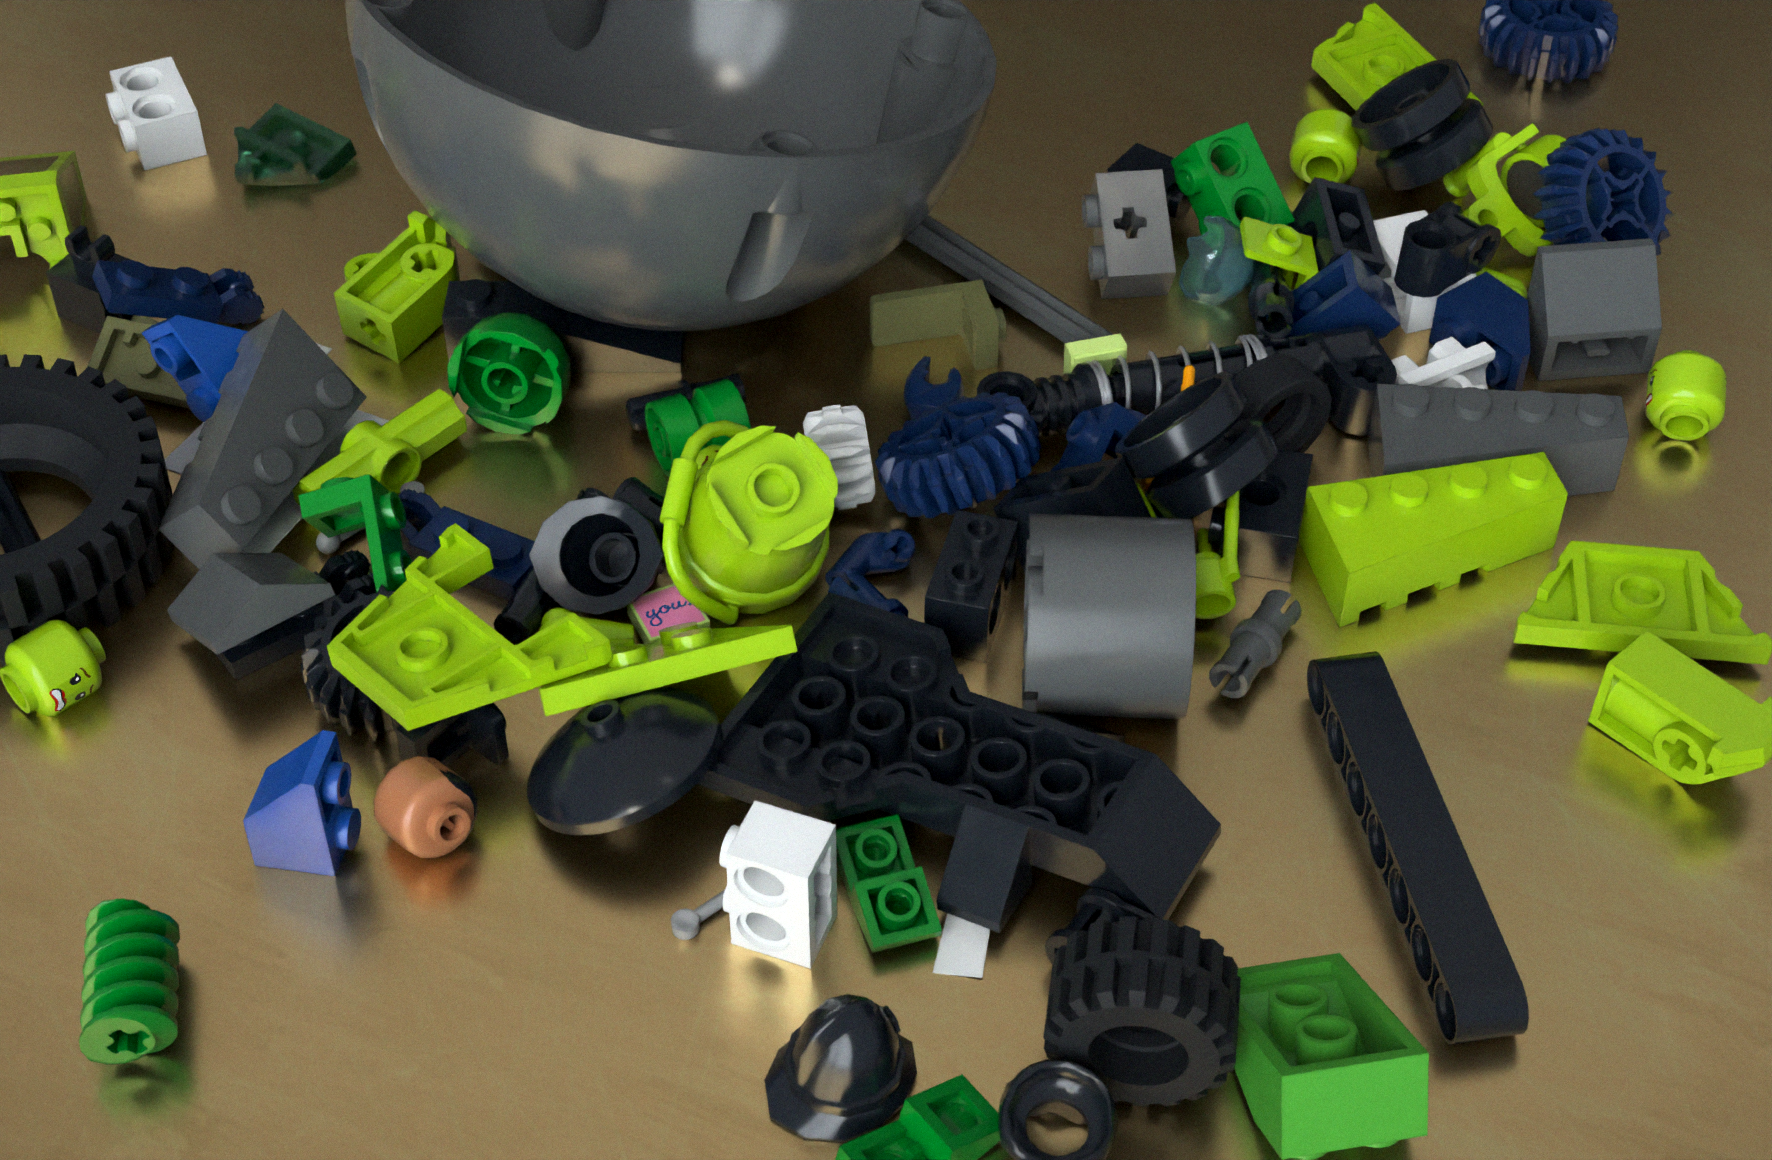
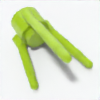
[1136,483,1241,619]

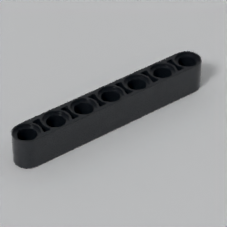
[1307,651,1529,1045]

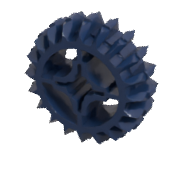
[1478,0,1618,84]
[1532,128,1675,256]
[875,392,1042,518]

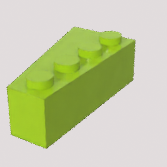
[1299,452,1568,628]

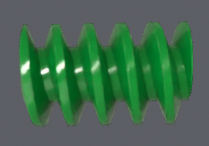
[79,898,180,1065]

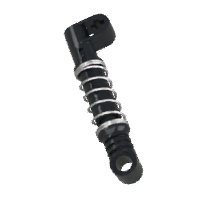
[977,324,1397,438]

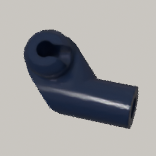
[825,529,916,587]

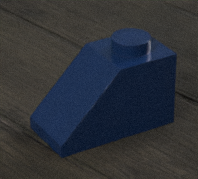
[1266,250,1401,341]

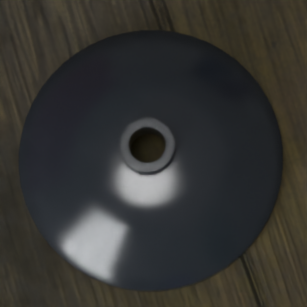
[527,687,722,835]

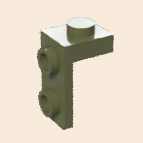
[870,279,1007,370]

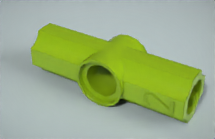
[292,389,467,506]

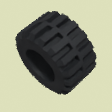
[1043,916,1241,1107]

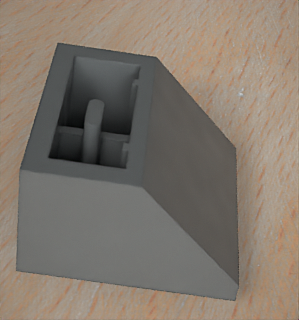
[1527,238,1662,381]

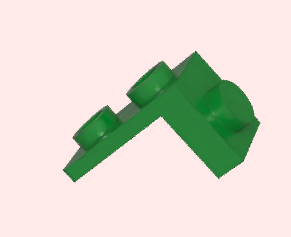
[299,474,412,593]

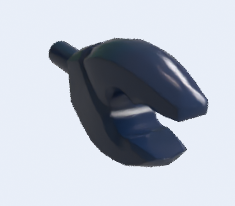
[903,356,965,420]

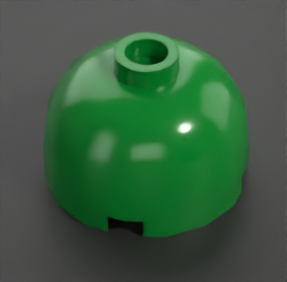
[447,312,571,435]

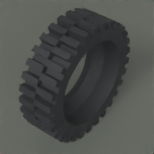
[0,354,174,666]

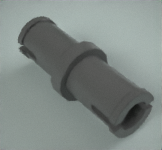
[1209,590,1302,698]

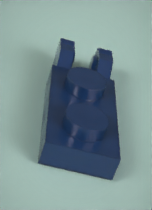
[92,260,265,325]
[398,488,535,601]

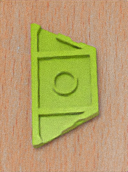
[1311,3,1484,111]
[1513,540,1772,665]
[538,622,798,716]

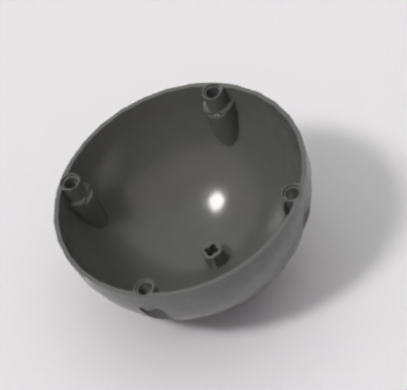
[345,0,997,331]

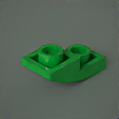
[836,814,942,953]

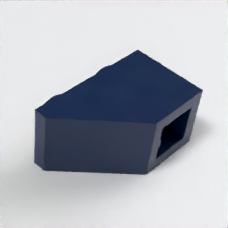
[1429,272,1531,391]

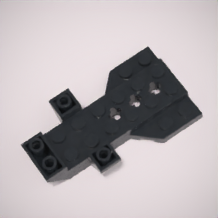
[697,592,1221,933]

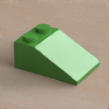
[1234,953,1429,1160]

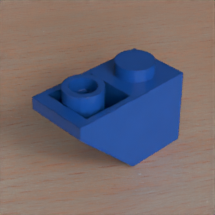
[142,315,248,422]
[243,730,361,876]

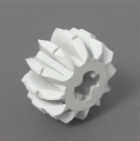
[803,404,876,510]

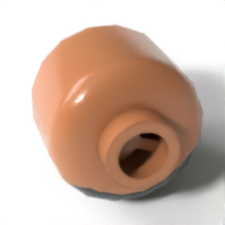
[374,756,478,858]

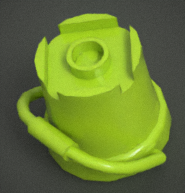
[659,420,838,625]

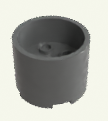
[1022,513,1196,720]

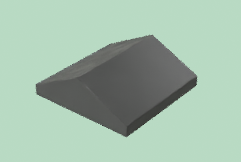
[167,553,335,655]

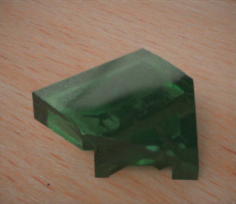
[234,103,357,186]

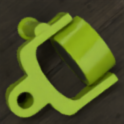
[1443,123,1566,257]

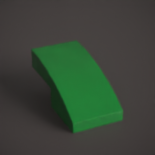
[835,1074,1000,1160]

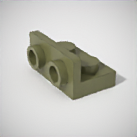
[87,315,190,409]

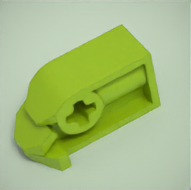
[334,210,460,364]
[1588,631,1772,785]

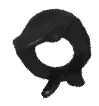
[998,1059,1118,1160]

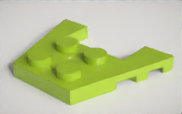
[327,523,613,731]

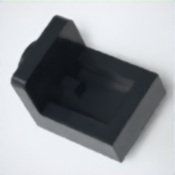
[396,703,509,767]

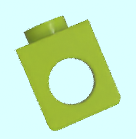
[1240,217,1318,291]

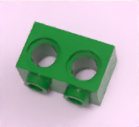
[1171,122,1295,260]

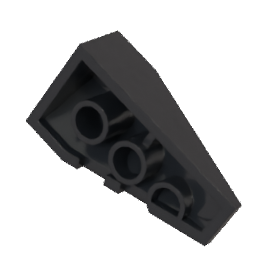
[442,279,684,373]

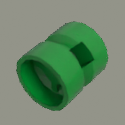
[645,379,751,477]

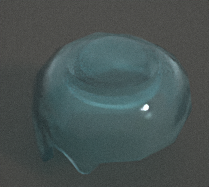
[1179,215,1255,306]

